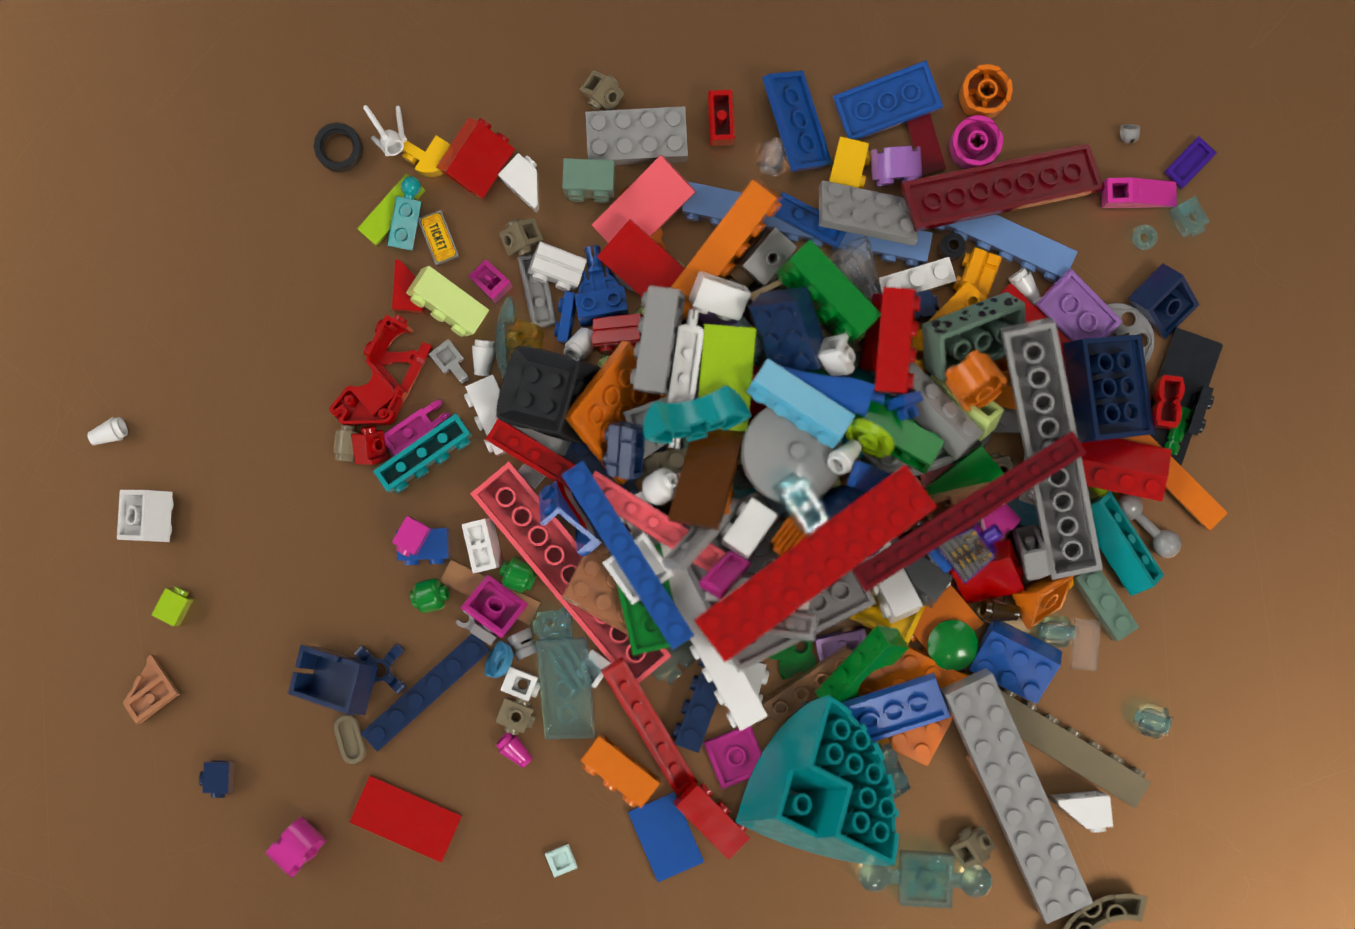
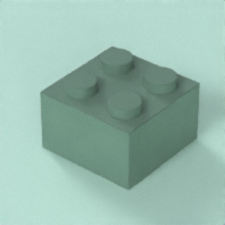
[562,158,616,203]

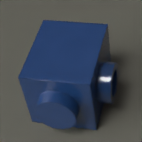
[199,760,235,798]

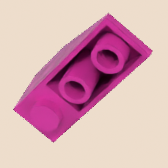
[1101,178,1177,208]

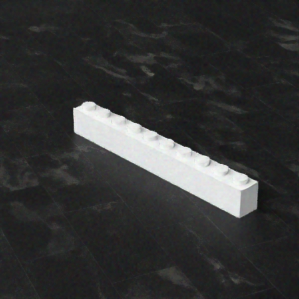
[620,491,767,731]

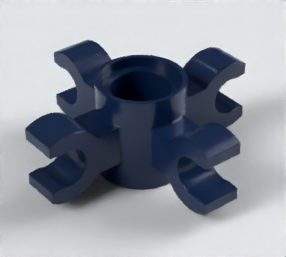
[354,644,407,694]

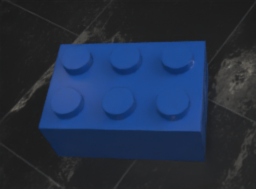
[969,621,1062,704]

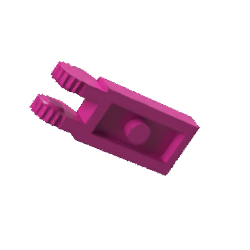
[384,399,451,456]

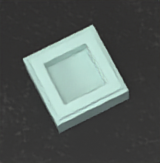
[545,843,578,878]

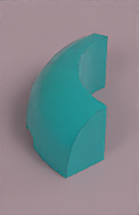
[643,385,751,443]

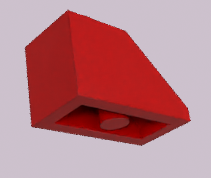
[392,260,426,314]

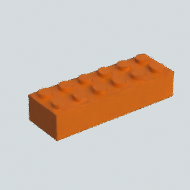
[671,179,783,320]

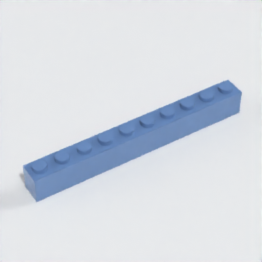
[682,182,933,268]

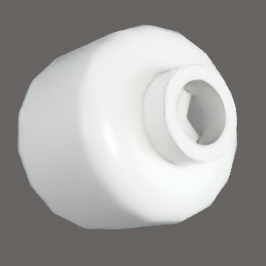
[642,468,679,505]

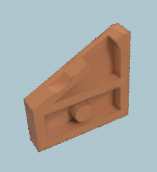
[123,655,180,725]

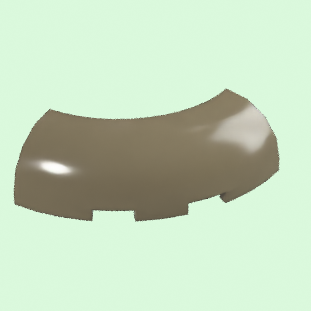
[1063,893,1148,929]

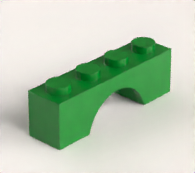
[815,625,909,703]

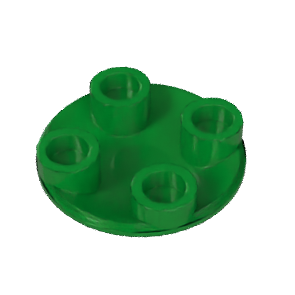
[927,620,978,671]

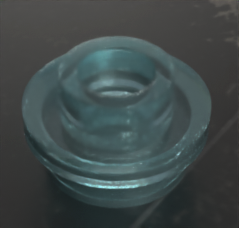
[1132,225,1158,250]

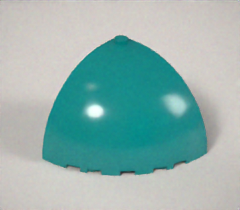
[736,695,899,866]

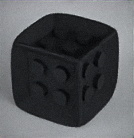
[496,346,601,445]

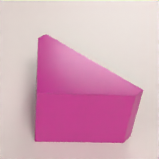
[468,259,513,304]

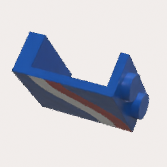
[539,480,602,557]

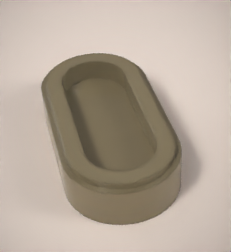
[333,714,367,764]

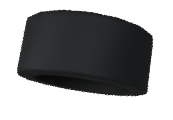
[313,122,363,172]

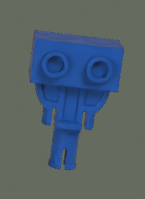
[574,245,629,327]

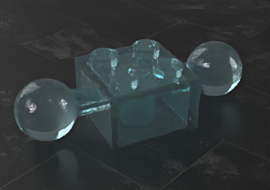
[858,850,993,908]

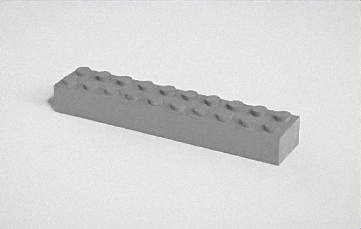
[1000,317,1103,580]
[941,668,1093,924]

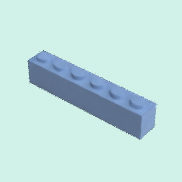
[933,215,1078,283]

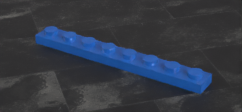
[562,461,695,650]

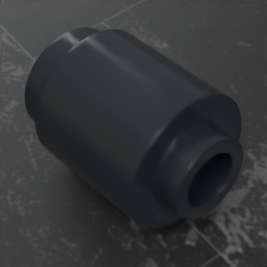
[938,233,966,261]

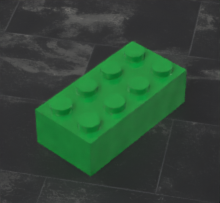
[776,239,881,344]

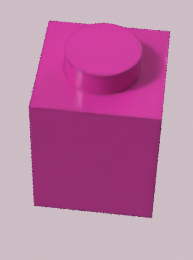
[392,516,432,557]

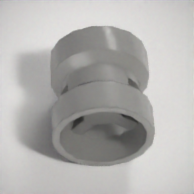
[507,627,540,661]

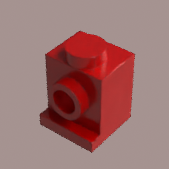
[351,426,391,465]

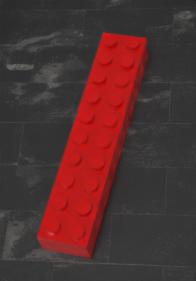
[694,464,937,663]

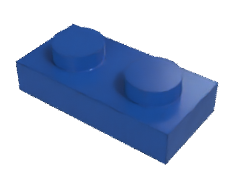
[554,292,576,344]

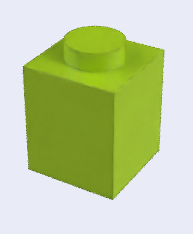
[152,586,194,627]

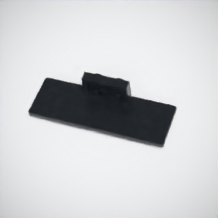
[1150,328,1223,466]

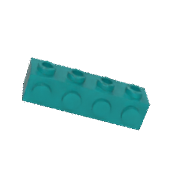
[373,413,473,494]
[1090,491,1165,596]

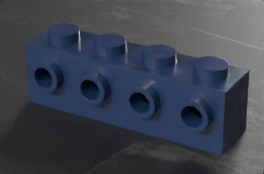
[672,658,718,753]

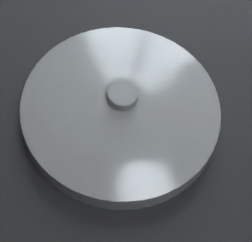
[741,407,843,504]

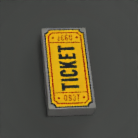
[418,210,460,266]

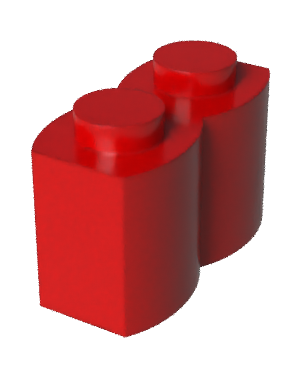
[1151,375,1185,430]

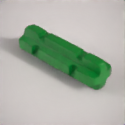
[1164,406,1192,455]

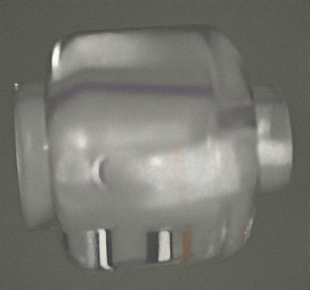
[756,137,789,177]

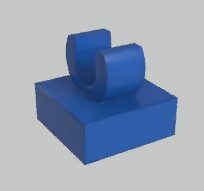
[885,391,923,421]

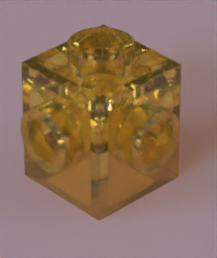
[505,318,545,355]

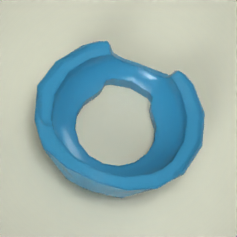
[484,640,513,678]

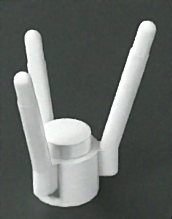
[363,105,407,156]

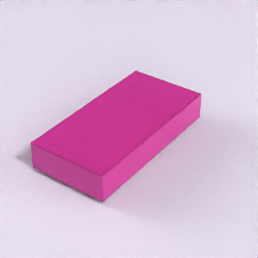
[699,550,751,599]

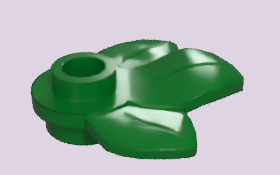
[768,640,817,680]

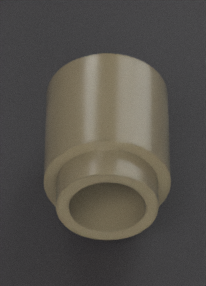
[333,425,358,462]

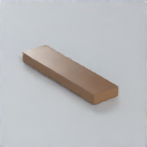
[440,560,541,625]

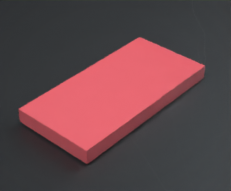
[592,155,697,243]

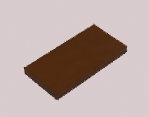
[668,429,744,531]

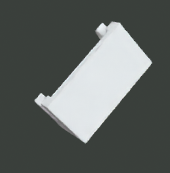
[461,518,504,573]

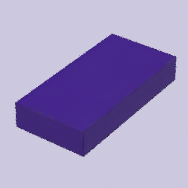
[1163,136,1217,189]

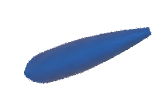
[780,366,886,417]

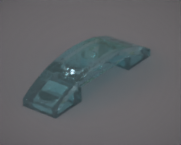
[495,297,516,379]

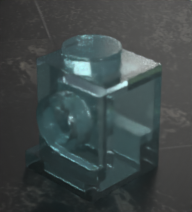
[1169,196,1210,238]
[533,608,573,642]

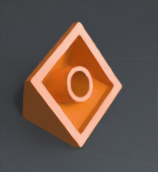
[1012,575,1074,630]

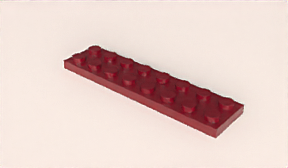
[901,143,1104,232]

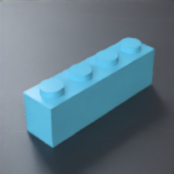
[746,359,855,449]

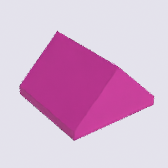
[461,575,528,638]

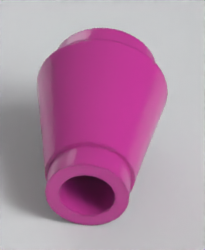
[495,732,533,768]

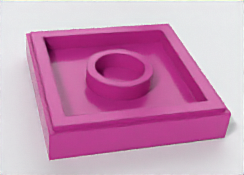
[704,726,762,789]

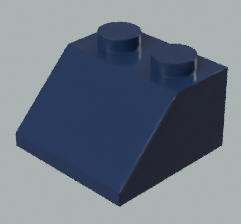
[1128,263,1200,339]

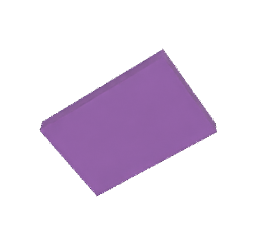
[1034,269,1123,341]

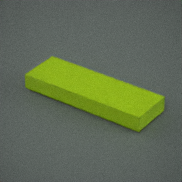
[357,173,426,246]

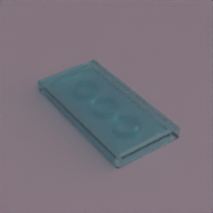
[536,637,596,739]

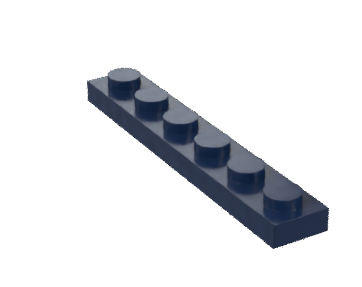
[361,634,491,752]

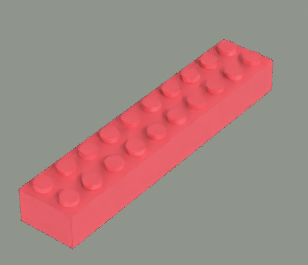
[470,462,672,683]

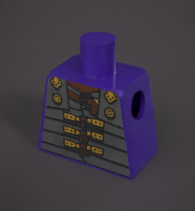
[938,522,1003,584]

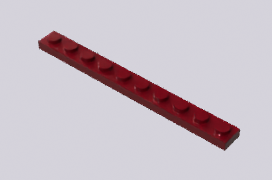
[851,431,1086,592]

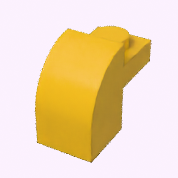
[402,135,451,177]

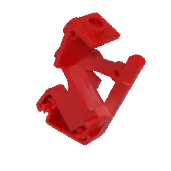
[329,314,433,425]

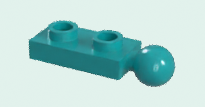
[387,176,422,250]

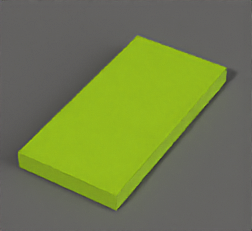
[698,324,757,431]

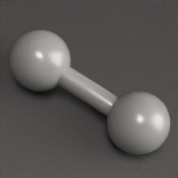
[1116,493,1181,558]

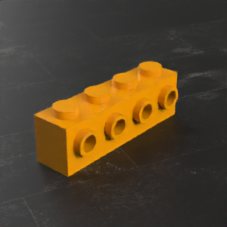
[912,281,987,374]

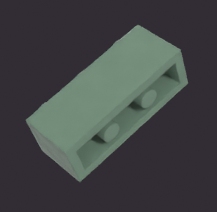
[1073,570,1139,641]

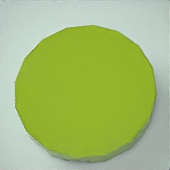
[845,419,895,458]

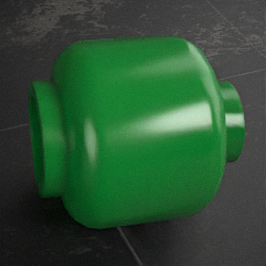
[499,557,537,594]
[410,578,450,613]

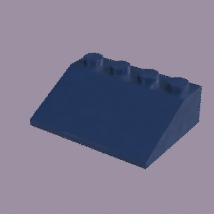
[1063,334,1155,443]

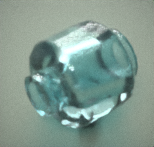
[1038,616,1076,648]
[1133,703,1173,740]

